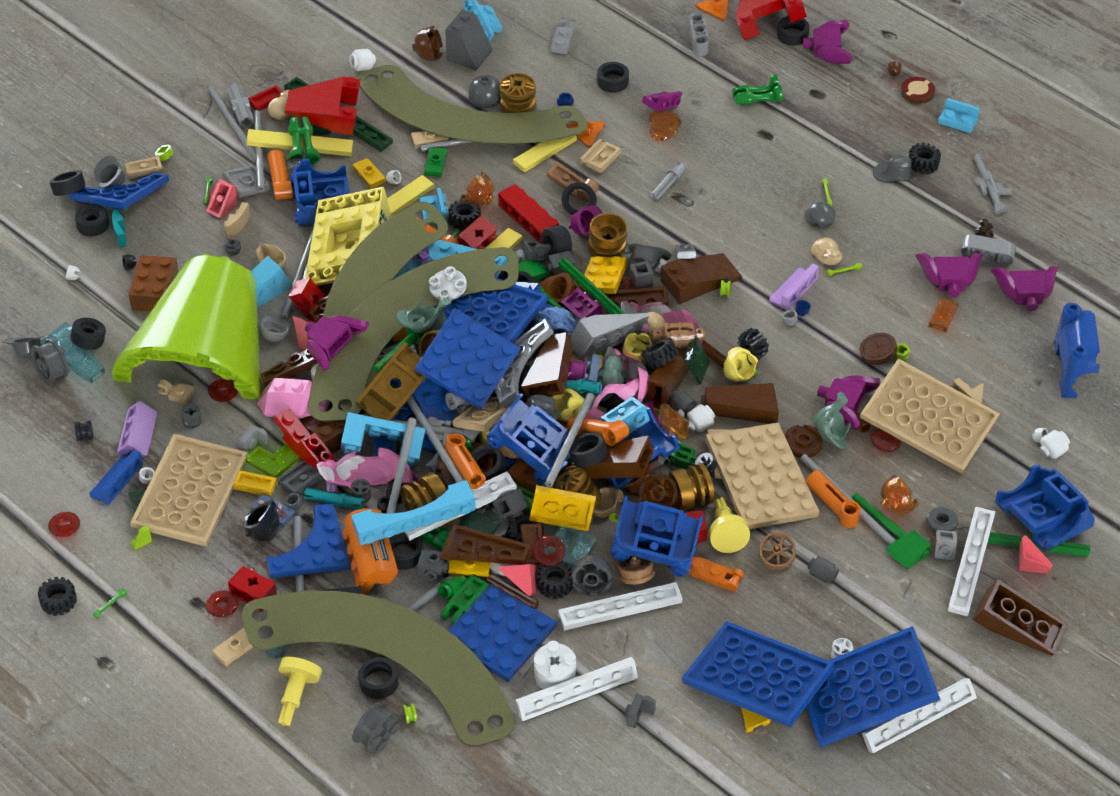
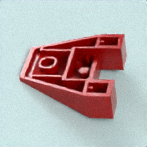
[735,0,807,40]
[285,76,361,135]

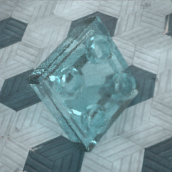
[544,526,597,569]

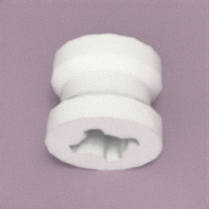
[831,638,853,659]

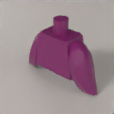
[803,19,852,64]
[915,253,984,297]
[991,266,1059,311]
[305,315,369,371]
[817,375,880,430]

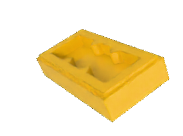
[352,158,386,189]
[233,470,277,497]
[448,560,491,577]

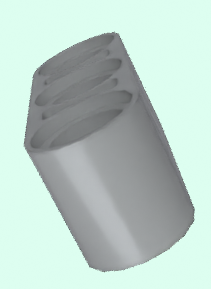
[689,12,709,56]
[961,234,1016,266]

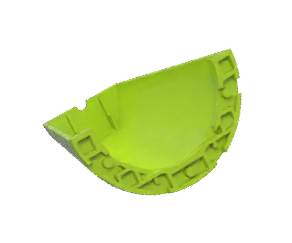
[112,254,261,400]

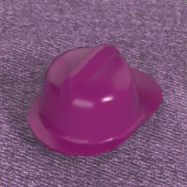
[568,205,603,237]
[567,359,586,381]

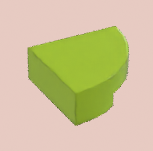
[131,525,152,551]

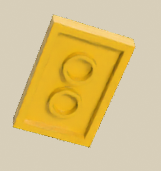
[579,256,628,294]
[529,485,596,531]

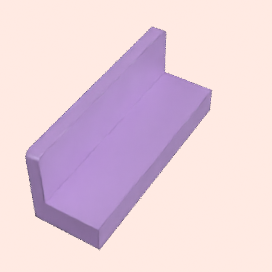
[769,264,819,311]
[117,401,157,457]

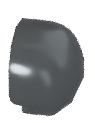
[806,202,835,228]

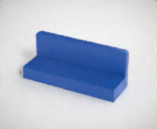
[90,450,143,505]

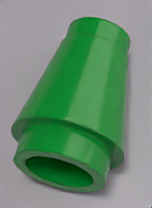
[438,575,467,600]

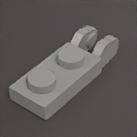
[551,17,576,54]

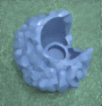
[532,306,577,347]

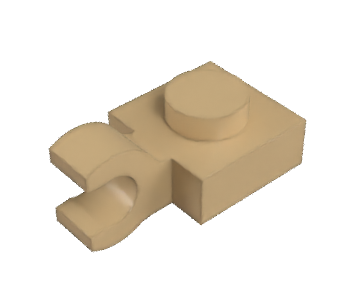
[158,379,194,405]

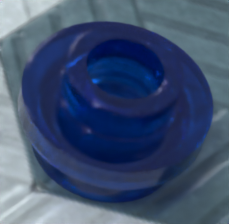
[557,93,574,106]

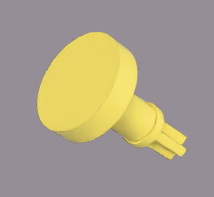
[709,497,750,553]
[278,657,322,727]

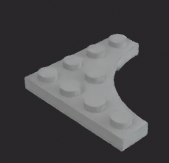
[495,319,554,408]

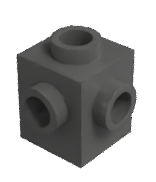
[417,549,449,581]

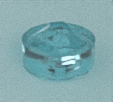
[265,645,286,659]

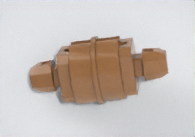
[652,322,705,348]

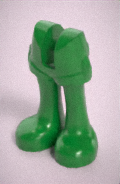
[732,74,783,105]
[287,117,320,165]

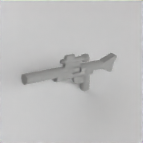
[973,154,1012,215]
[393,417,480,448]

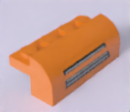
[343,508,398,595]

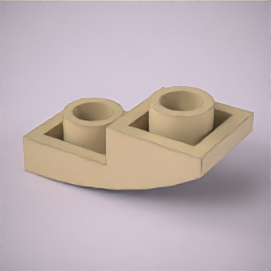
[223,202,250,239]

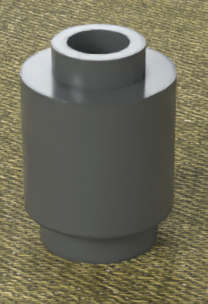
[669,390,697,417]
[807,556,839,583]

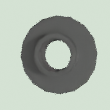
[926,507,958,531]

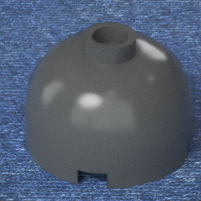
[469,75,500,108]
[571,555,612,596]

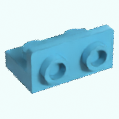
[938,98,980,133]
[420,188,449,226]
[601,396,650,434]

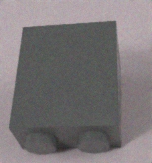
[445,10,492,70]

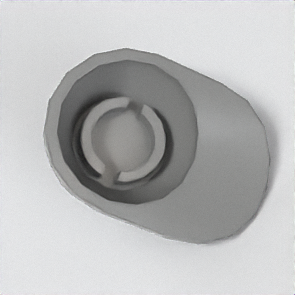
[260,316,291,342]

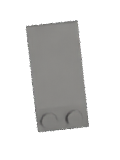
[570,313,650,360]

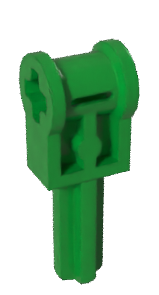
[664,440,713,473]

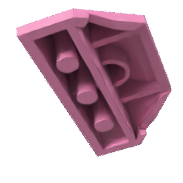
[257,378,330,419]

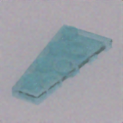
[41,322,105,383]

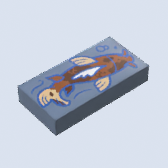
[251,494,295,528]

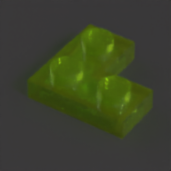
[246,443,300,478]

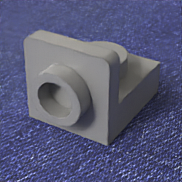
[238,424,269,453]
[935,530,957,560]

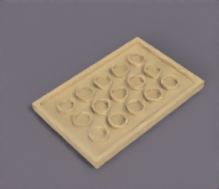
[860,359,1000,474]
[705,422,820,529]
[130,434,248,547]

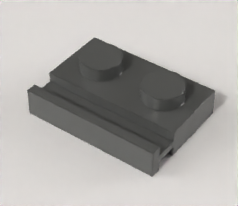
[277,460,323,495]

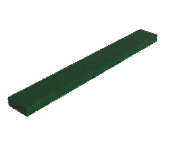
[284,77,393,152]

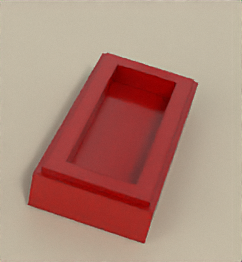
[248,85,282,111]

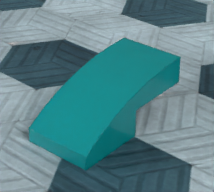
[112,208,127,248]

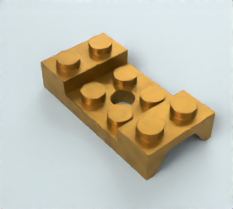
[356,342,427,421]

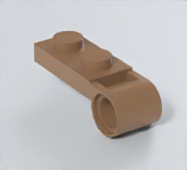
[546,161,599,202]

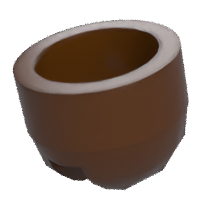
[888,61,902,76]

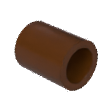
[855,411,872,433]

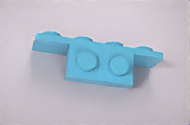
[463,0,503,42]

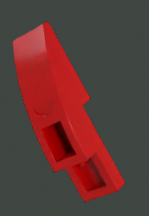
[273,408,338,469]

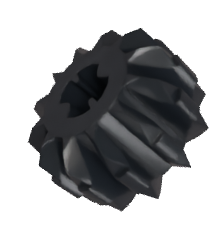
[737,328,769,360]

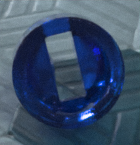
[795,300,811,316]

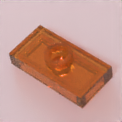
[929,298,959,332]
[659,403,689,440]

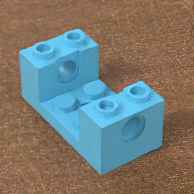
[341,412,425,468]

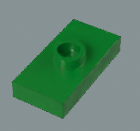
[424,147,447,177]

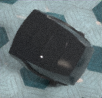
[243,499,280,541]

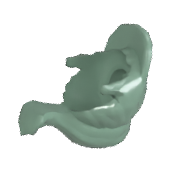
[396,297,452,334]
[592,355,629,402]
[813,392,851,449]

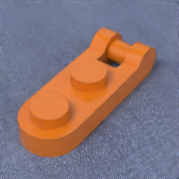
[689,557,744,591]

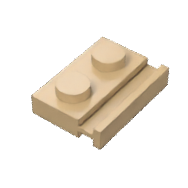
[580,139,621,173]

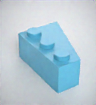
[251,256,292,308]

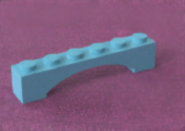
[351,480,476,545]

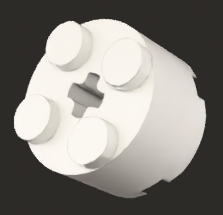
[534,641,576,689]

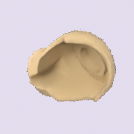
[268,90,291,120]
[811,237,842,265]
[256,243,286,268]
[647,312,668,340]
[593,486,624,518]

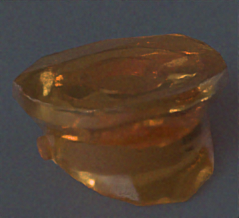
[648,111,682,141]

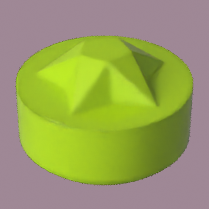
[155,145,174,161]

